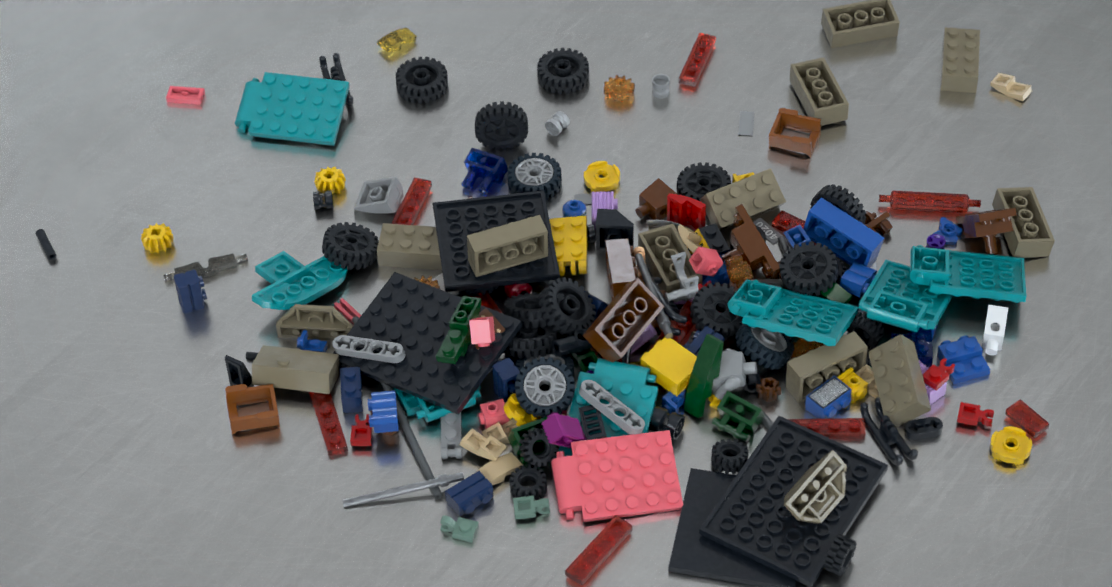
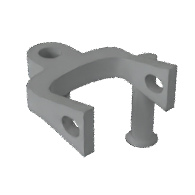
[665,252,699,303]

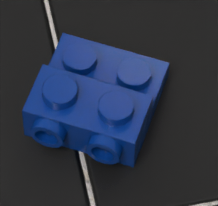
[937,335,991,384]

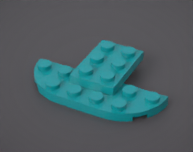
[252,251,347,310]

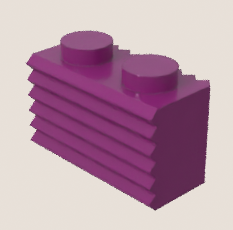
[541,413,586,448]

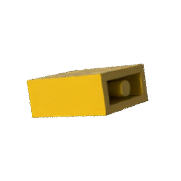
[640,337,697,397]

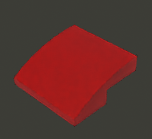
[667,194,706,231]

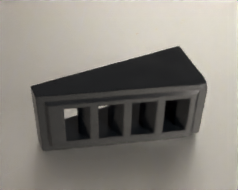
[225,355,252,388]
[579,405,607,440]

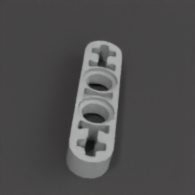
[332,335,406,363]
[579,380,645,435]

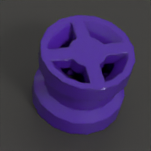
[926,234,946,249]

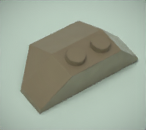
[276,304,353,341]
[784,450,847,524]

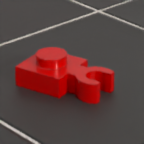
[922,358,955,391]
[957,402,994,426]
[350,414,372,446]

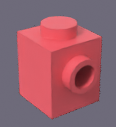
[689,247,723,277]
[469,317,495,347]
[478,399,509,429]

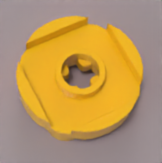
[584,161,620,192]
[504,393,541,426]
[990,426,1032,465]

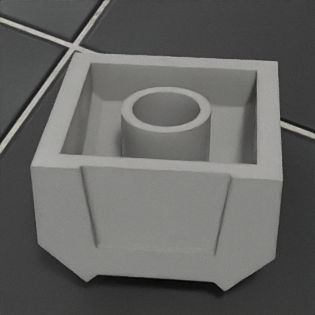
[354,176,404,214]

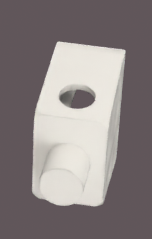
[982,305,1008,355]

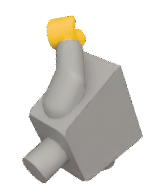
[708,348,757,410]

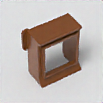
[769,108,821,158]
[225,384,280,435]

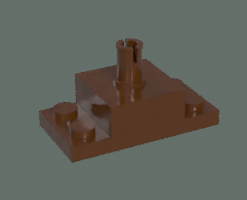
[721,204,780,279]
[956,208,1017,254]

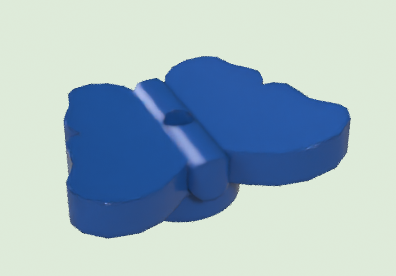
[933,217,962,245]

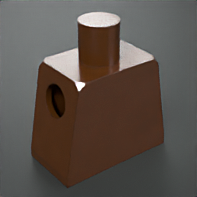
[635,178,677,220]

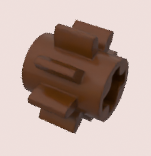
[756,377,781,402]

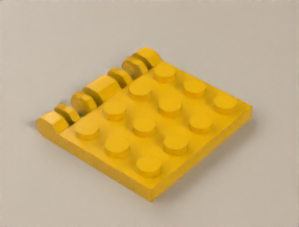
[549,216,587,276]

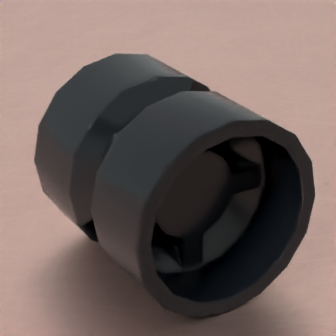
[649,405,685,440]

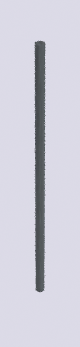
[352,317,443,499]

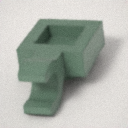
[513,496,550,520]
[440,515,478,543]

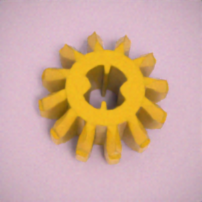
[314,166,346,196]
[141,222,174,254]

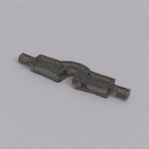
[163,253,248,282]

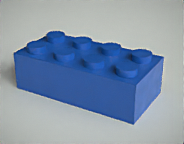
[803,197,884,267]

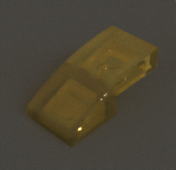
[377,27,417,53]

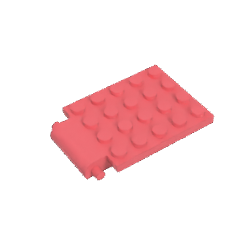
[551,430,683,522]

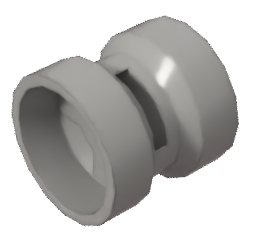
[652,74,670,99]
[545,111,570,136]

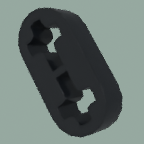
[904,417,943,441]

